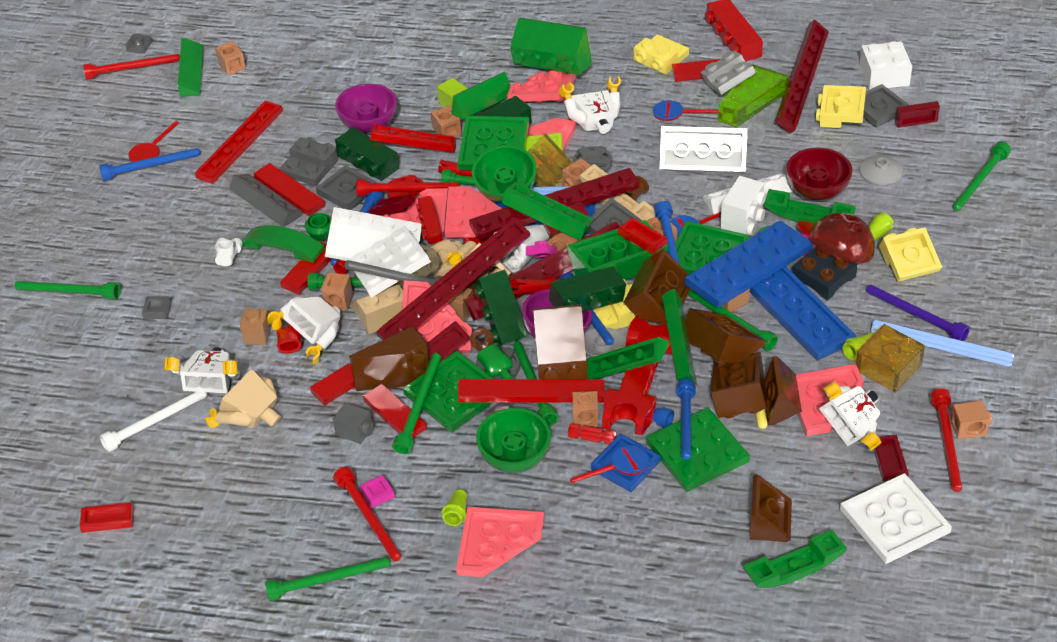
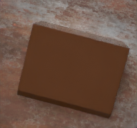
[765,356,802,425]
[750,474,792,542]

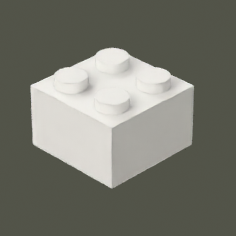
[860,41,912,90]
[721,176,766,236]

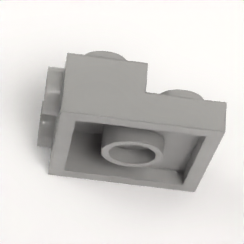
[700,51,756,95]

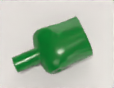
[477,344,514,379]

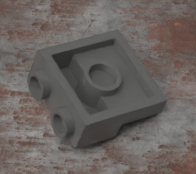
[279,137,338,186]

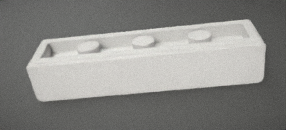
[703,173,793,214]

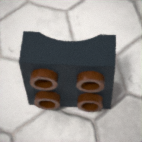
[792,243,858,301]

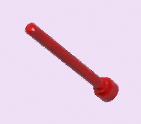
[83,54,180,80]
[356,179,460,197]
[930,388,962,492]
[333,466,402,561]

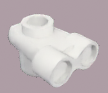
[215,238,243,266]

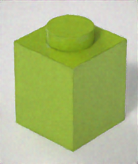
[437,78,468,108]

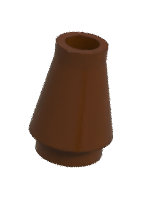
[470,327,493,351]

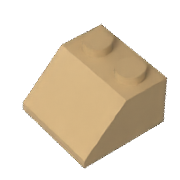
[350,284,403,334]

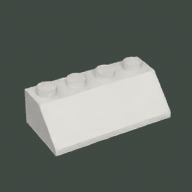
[660,126,747,172]
[325,207,422,261]

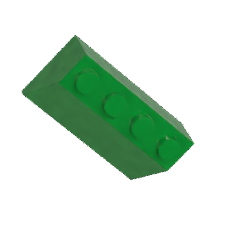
[510,17,592,75]
[567,220,669,280]

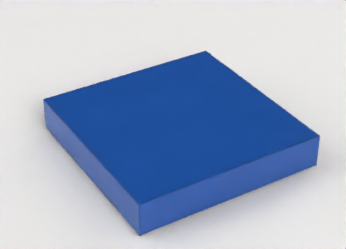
[591,433,661,493]

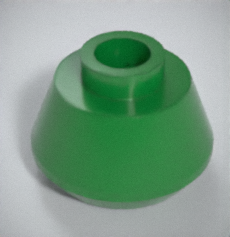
[304,213,332,241]

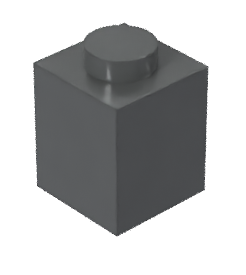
[333,403,374,444]

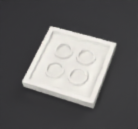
[350,227,431,298]
[840,473,952,564]

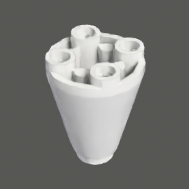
[493,225,549,272]

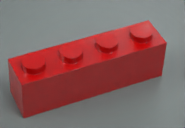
[705,0,763,62]

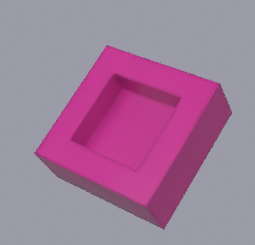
[526,241,557,258]
[360,475,395,508]

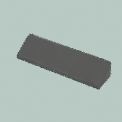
[230,174,303,227]

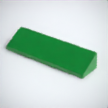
[178,38,204,97]
[451,72,510,119]
[502,182,594,240]
[662,289,697,385]
[587,337,669,380]

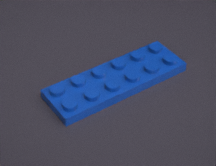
[684,220,814,308]
[750,266,857,361]

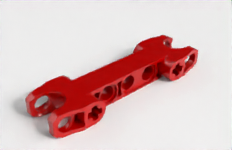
[602,316,673,435]

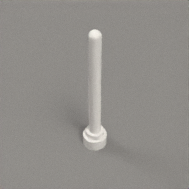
[99,391,207,453]

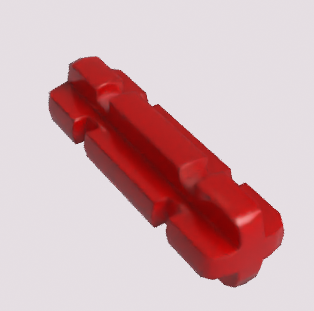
[568,423,616,444]

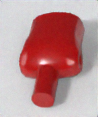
[277,322,303,354]

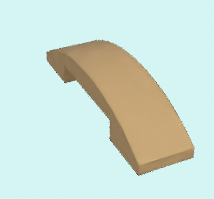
[579,164,655,221]

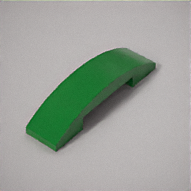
[764,189,856,227]
[241,225,325,263]
[743,530,847,588]

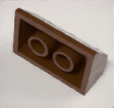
[623,249,691,325]
[685,308,766,365]

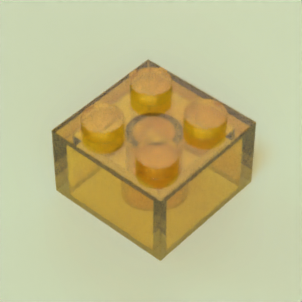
[856,324,925,393]

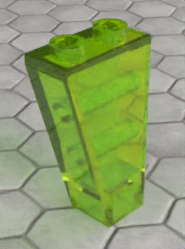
[718,64,789,127]

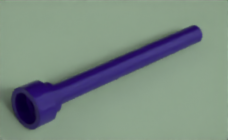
[866,284,970,341]

